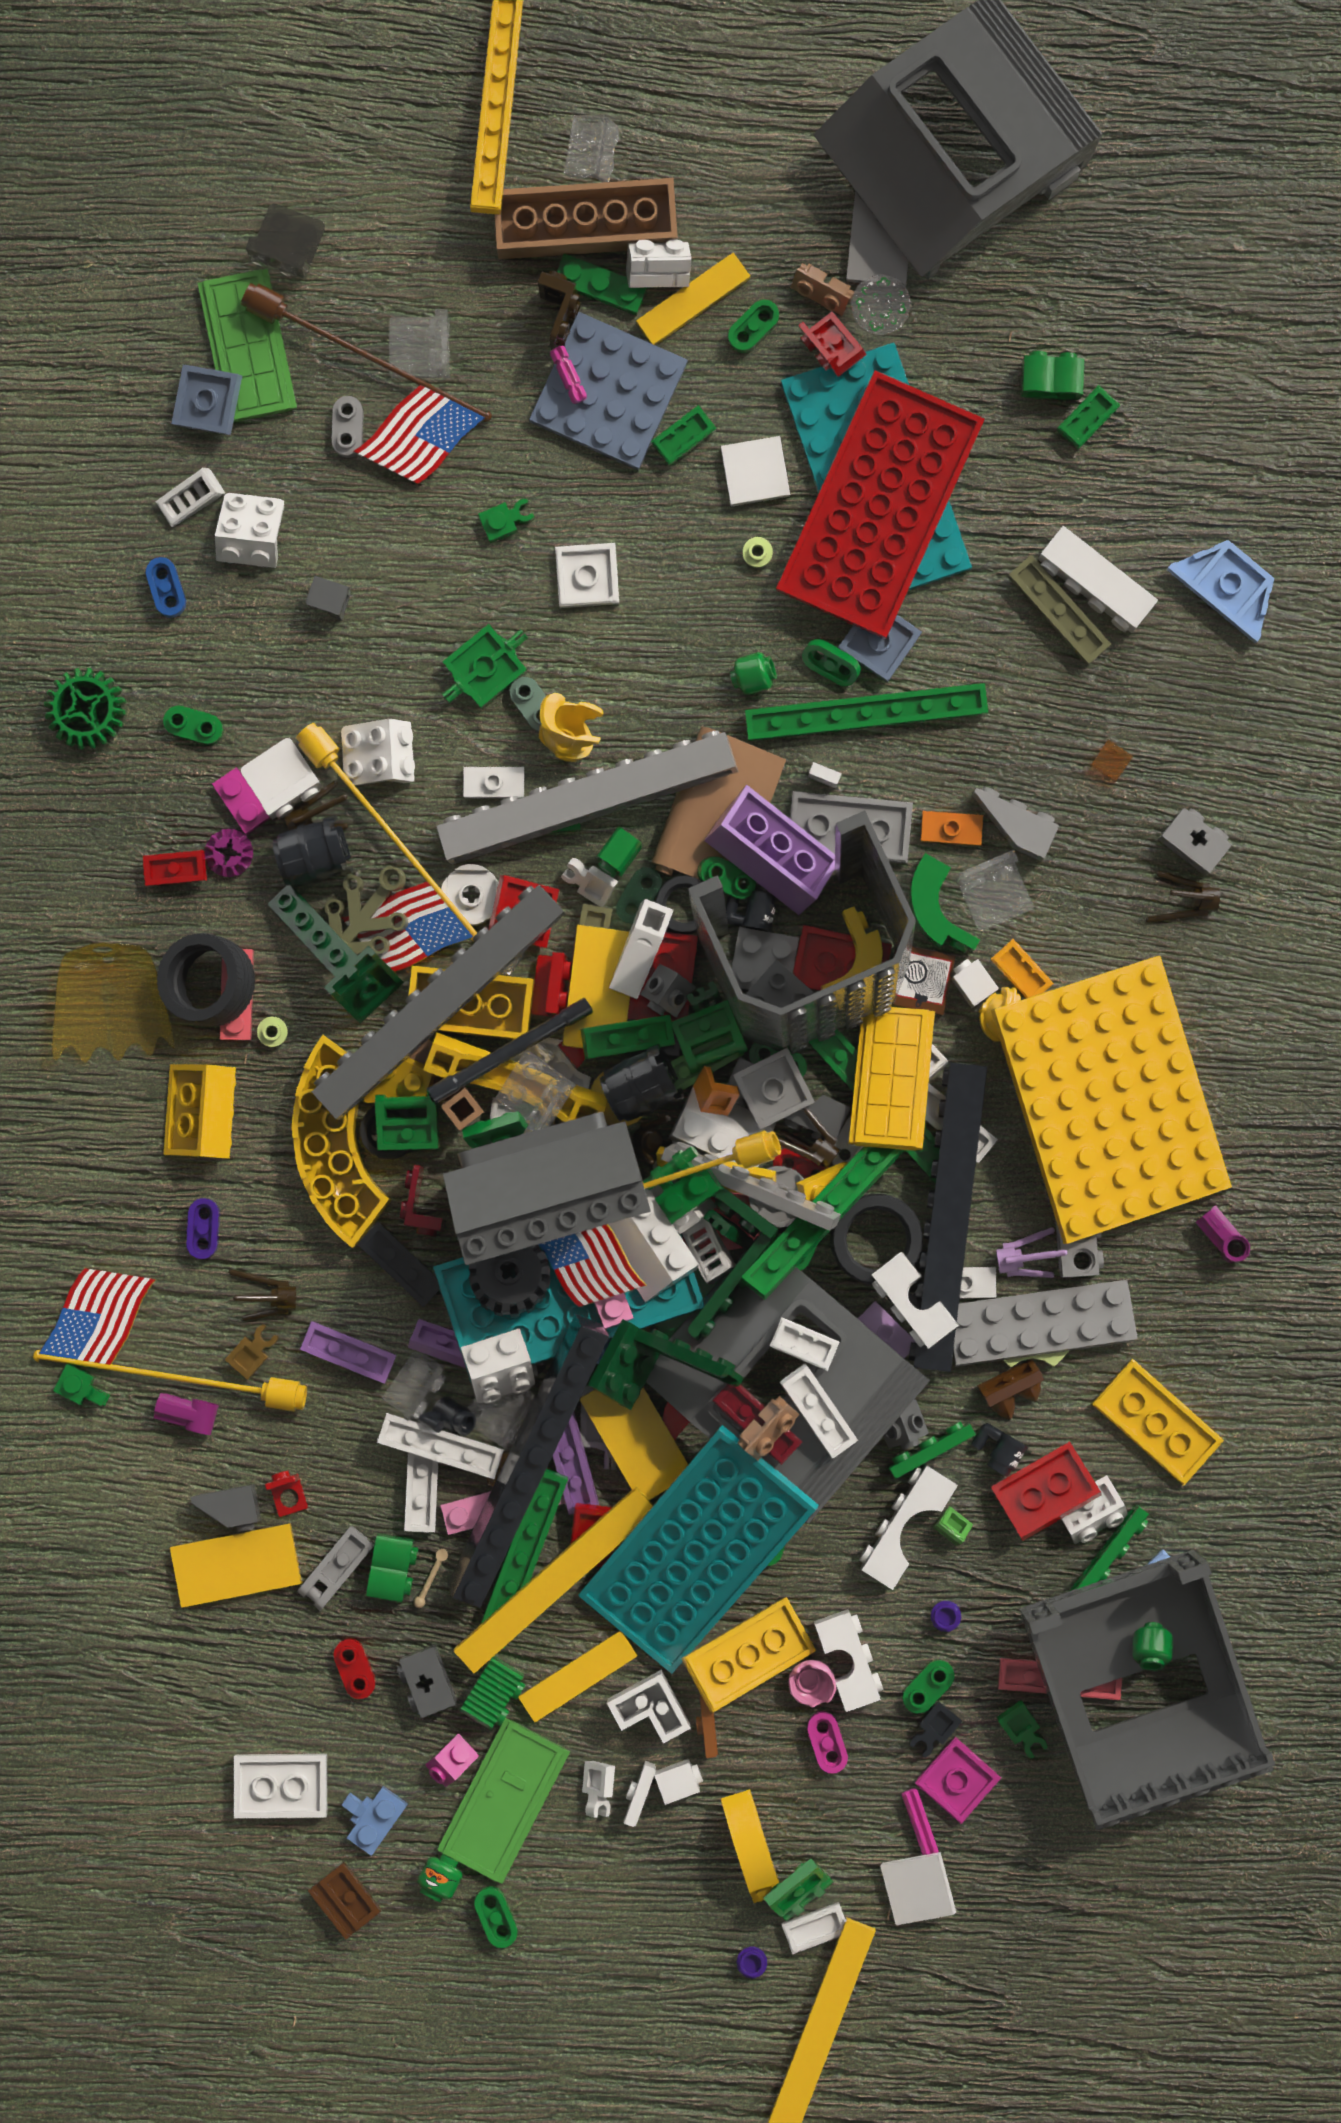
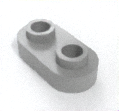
[332,396,364,458]

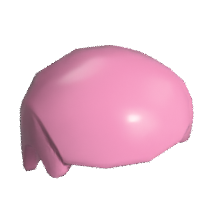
[788,1660,836,1708]

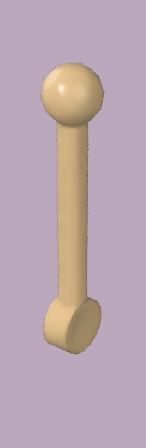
[413,1549,448,1608]

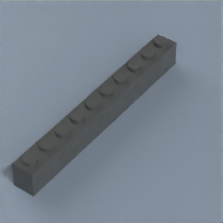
[312,885,565,1120]

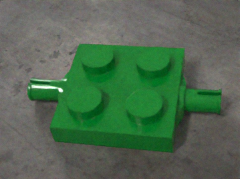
[442,624,528,709]

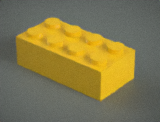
[408,966,534,1040]

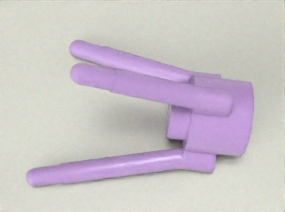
[996,1228,1068,1278]

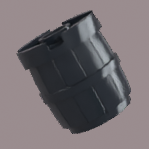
[272,815,353,887]
[600,1043,684,1122]

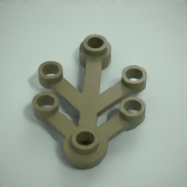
[325,866,408,955]

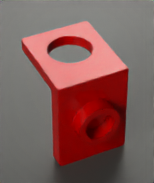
[265,1470,308,1517]

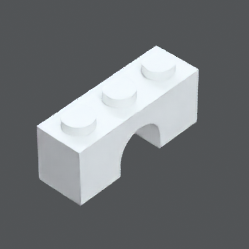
[872,1252,959,1349]
[814,1609,883,1712]

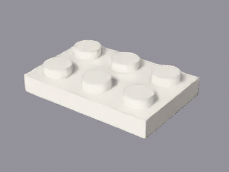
[234,1754,327,1818]

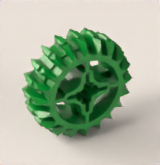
[44,668,127,750]

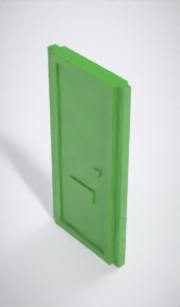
[198,269,297,423]
[437,1718,570,1884]

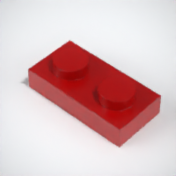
[143,850,207,886]

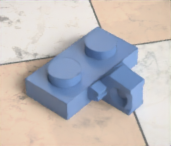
[342,1786,408,1856]

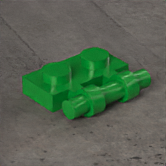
[643,1146,723,1224]
[764,1859,834,1921]

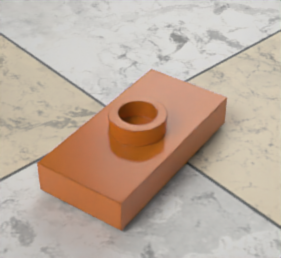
[920,811,983,846]

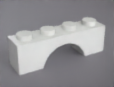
[859,1464,958,1590]

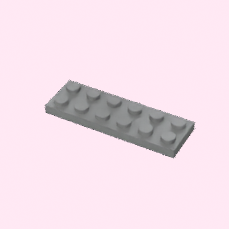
[953,1280,1138,1367]

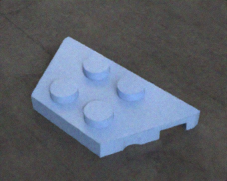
[1167,540,1274,644]

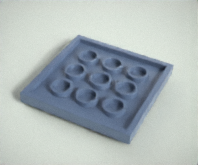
[529,312,688,471]

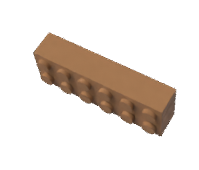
[495,178,678,259]

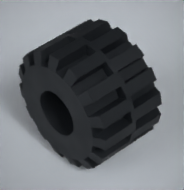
[469,1244,550,1318]

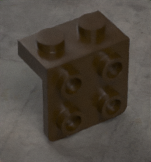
[538,271,581,350]

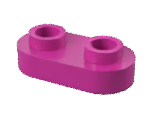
[807,1711,848,1773]

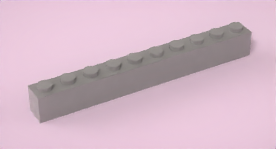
[436,731,739,865]

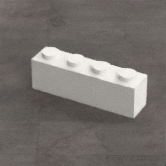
[1038,526,1158,633]

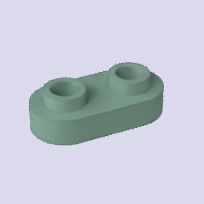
[510,677,546,732]

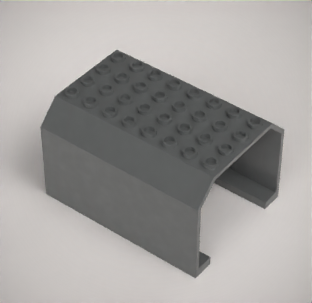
[688,810,916,1054]

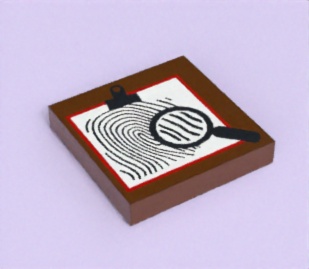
[893,947,956,1016]

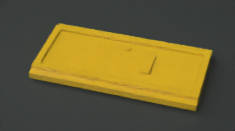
[849,1007,935,1151]

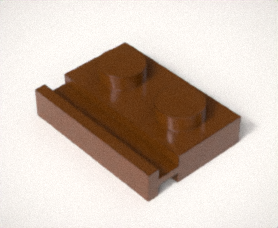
[308,1861,382,1940]

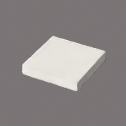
[721,436,790,507]
[555,543,619,608]
[880,1852,956,1925]

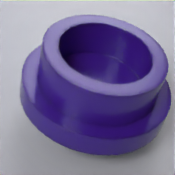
[931,1600,961,1632]
[736,1946,767,1978]

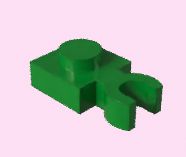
[478,499,535,543]
[996,1700,1048,1759]

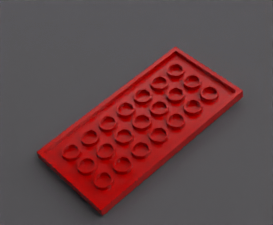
[776,370,985,639]

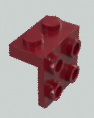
[400,1164,446,1237]

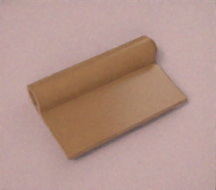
[651,727,786,887]

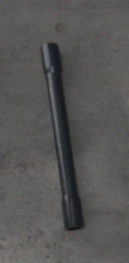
[426,997,593,1105]

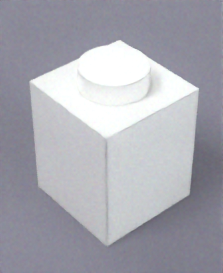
[951,959,999,1008]
[654,1759,703,1805]

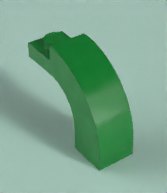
[909,853,980,954]

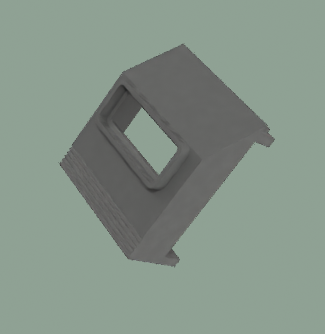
[813,0,1103,280]
[443,1112,651,1265]
[646,1236,930,1523]
[1019,1550,1276,1830]

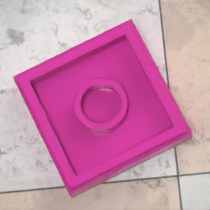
[914,1736,1001,1824]

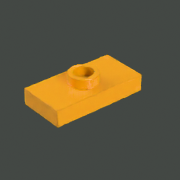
[990,939,1054,999]

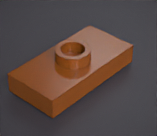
[696,1694,718,1758]

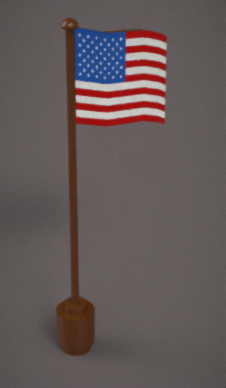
[241,283,492,484]

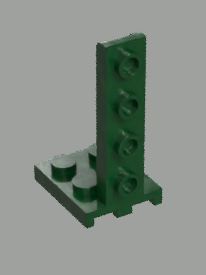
[268,885,404,1023]
[688,1185,780,1341]
[588,1319,744,1410]

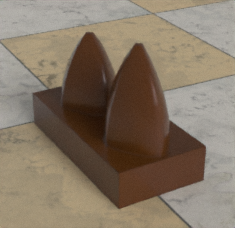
[977,1359,1044,1420]

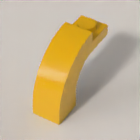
[821,906,882,990]
[721,1789,780,1903]

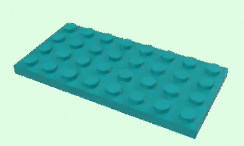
[781,342,972,591]
[433,1228,705,1385]
[578,1425,819,1674]

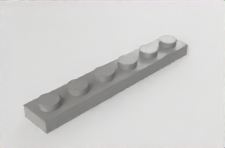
[661,1142,841,1231]

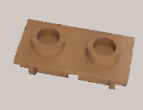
[790,263,855,316]
[737,1396,800,1461]

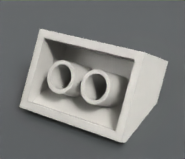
[668,1087,776,1167]
[608,1189,699,1303]

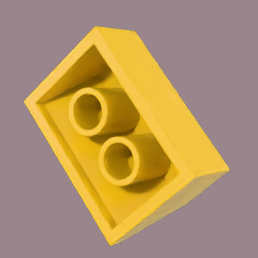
[163,1064,236,1159]

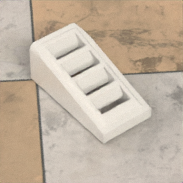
[155,468,225,527]
[682,1218,736,1284]

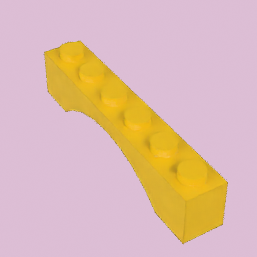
[423,1033,607,1122]

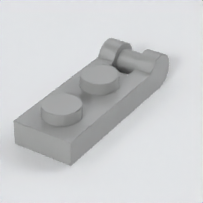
[297,1525,375,1611]

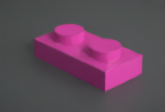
[212,767,271,835]

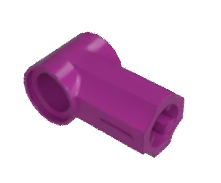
[1195,1205,1251,1263]
[154,1393,219,1435]

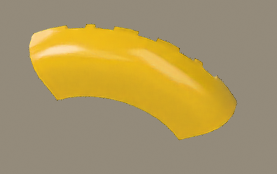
[292,1035,392,1248]

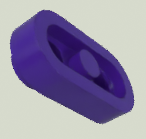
[186,1198,220,1259]

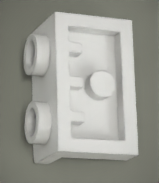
[1061,1475,1128,1544]

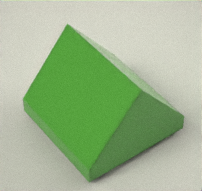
[933,1506,973,1546]

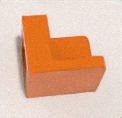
[693,1066,740,1116]

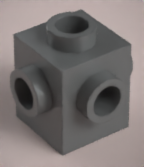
[640,964,696,1017]
[883,1399,929,1450]

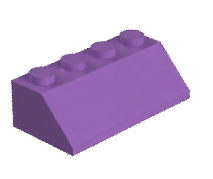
[704,785,835,915]

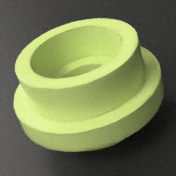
[743,537,773,568]
[257,1017,288,1047]

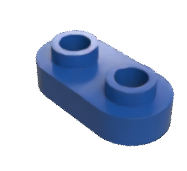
[146,557,186,618]

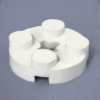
[441,864,498,926]

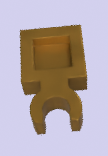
[225,1324,279,1380]

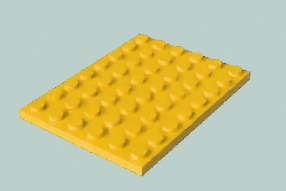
[991,955,1232,1244]

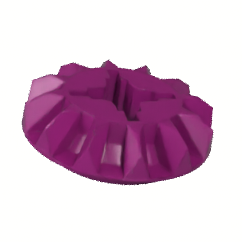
[205,829,253,877]

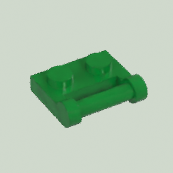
[672,1000,748,1074]
[375,1093,440,1150]

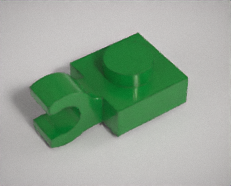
[53,1364,111,1406]

